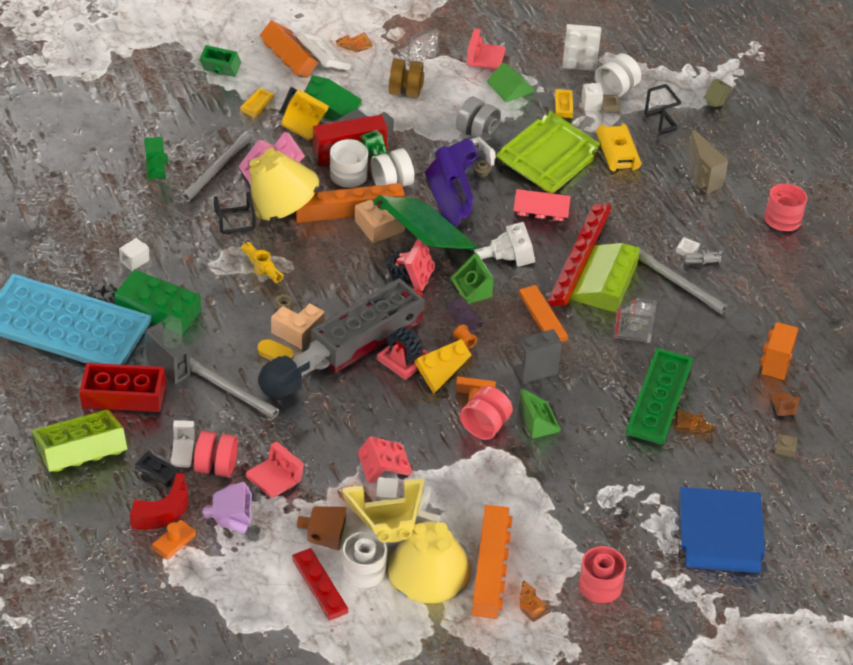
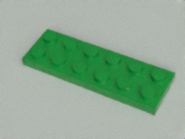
[625,348,694,445]

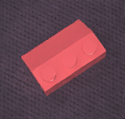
[514,189,571,221]

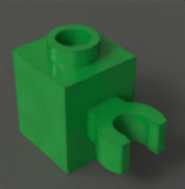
[360,130,387,160]

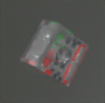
[613,298,657,343]

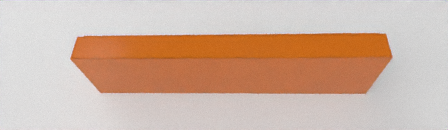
[519,285,568,342]

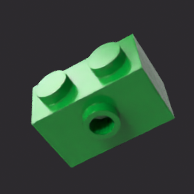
[199,45,241,77]
[144,137,168,179]

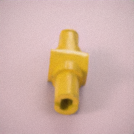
[241,242,284,284]

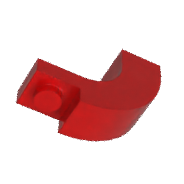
[130,473,189,530]

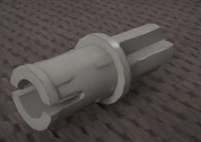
[684,250,721,265]

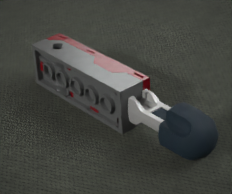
[258,278,425,399]

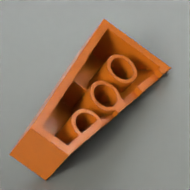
[259,20,319,78]

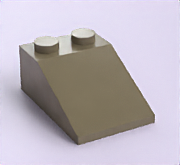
[688,130,728,194]

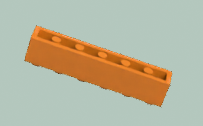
[294,183,405,223]
[472,504,513,619]

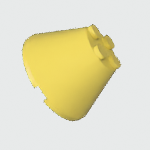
[249,148,319,220]
[388,522,471,603]

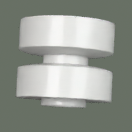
[595,53,641,98]
[330,139,368,188]
[370,148,414,187]
[342,531,387,588]

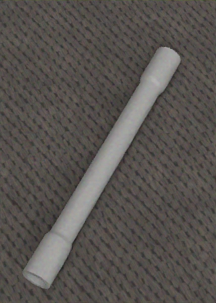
[181,132,251,202]
[639,248,727,314]
[190,357,279,419]

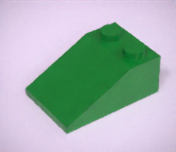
[304,75,362,120]

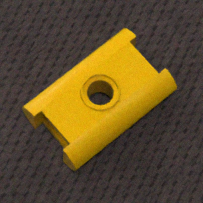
[596,124,642,172]

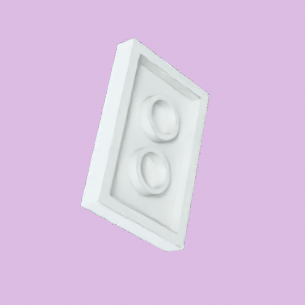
[562,24,601,71]
[297,32,352,70]

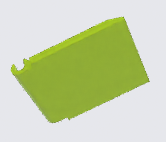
[496,111,601,194]

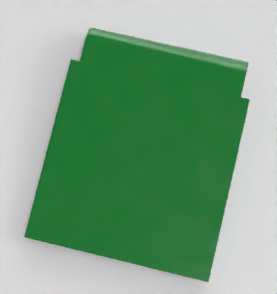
[374,195,478,249]

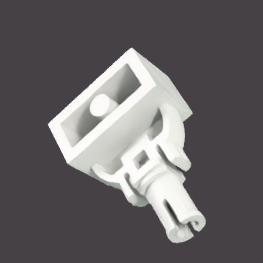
[474,222,535,267]

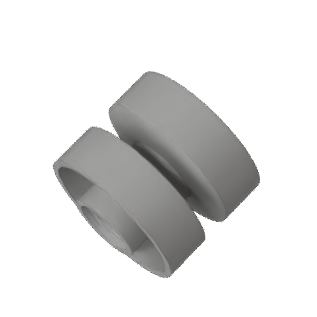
[456,96,501,142]

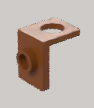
[771,392,800,416]

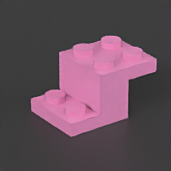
[238,132,305,185]

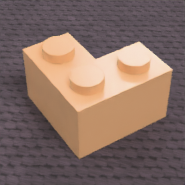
[355,199,405,243]
[271,303,325,350]

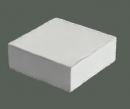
[676,237,700,256]

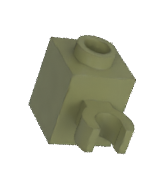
[703,79,733,107]

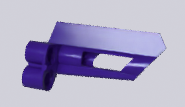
[425,139,478,226]

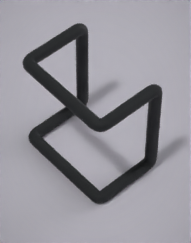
[644,84,681,133]
[214,192,256,234]

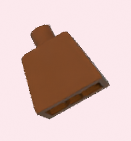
[297,506,347,550]

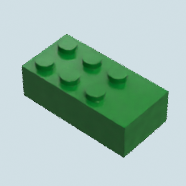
[115,269,201,335]

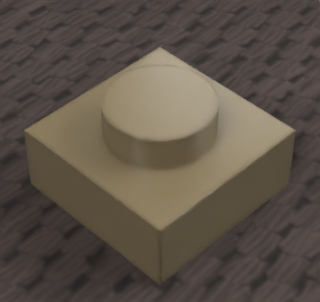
[602,95,621,112]
[775,434,798,457]

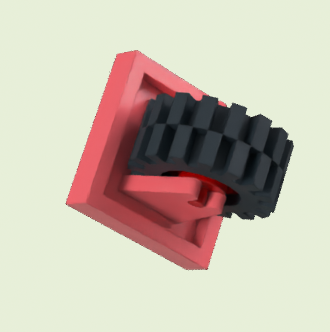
[386,239,435,292]
[377,327,429,380]

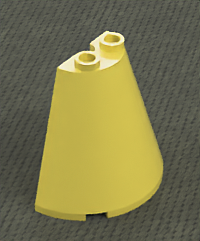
[342,478,424,542]

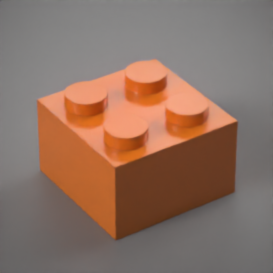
[760,322,799,380]

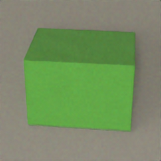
[487,62,535,103]
[450,253,494,304]
[519,389,561,438]

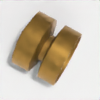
[389,58,425,98]

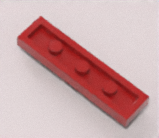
[292,548,348,621]

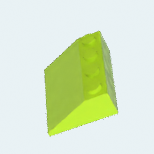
[570,243,640,313]
[31,409,128,472]

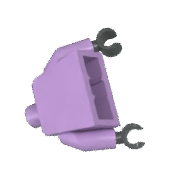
[203,482,261,542]

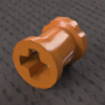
[453,324,478,349]

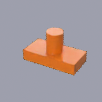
[456,377,496,402]
[152,520,196,560]

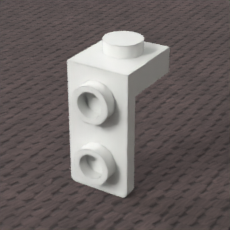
[460,137,496,166]
[171,420,195,468]
[415,486,440,525]

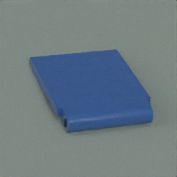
[679,487,765,573]

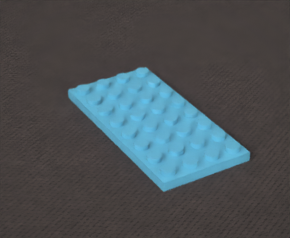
[0,274,152,365]

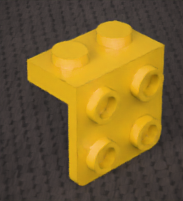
[281,89,329,140]

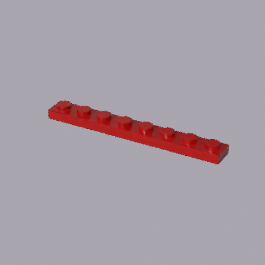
[548,203,611,307]

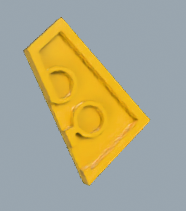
[414,339,471,394]

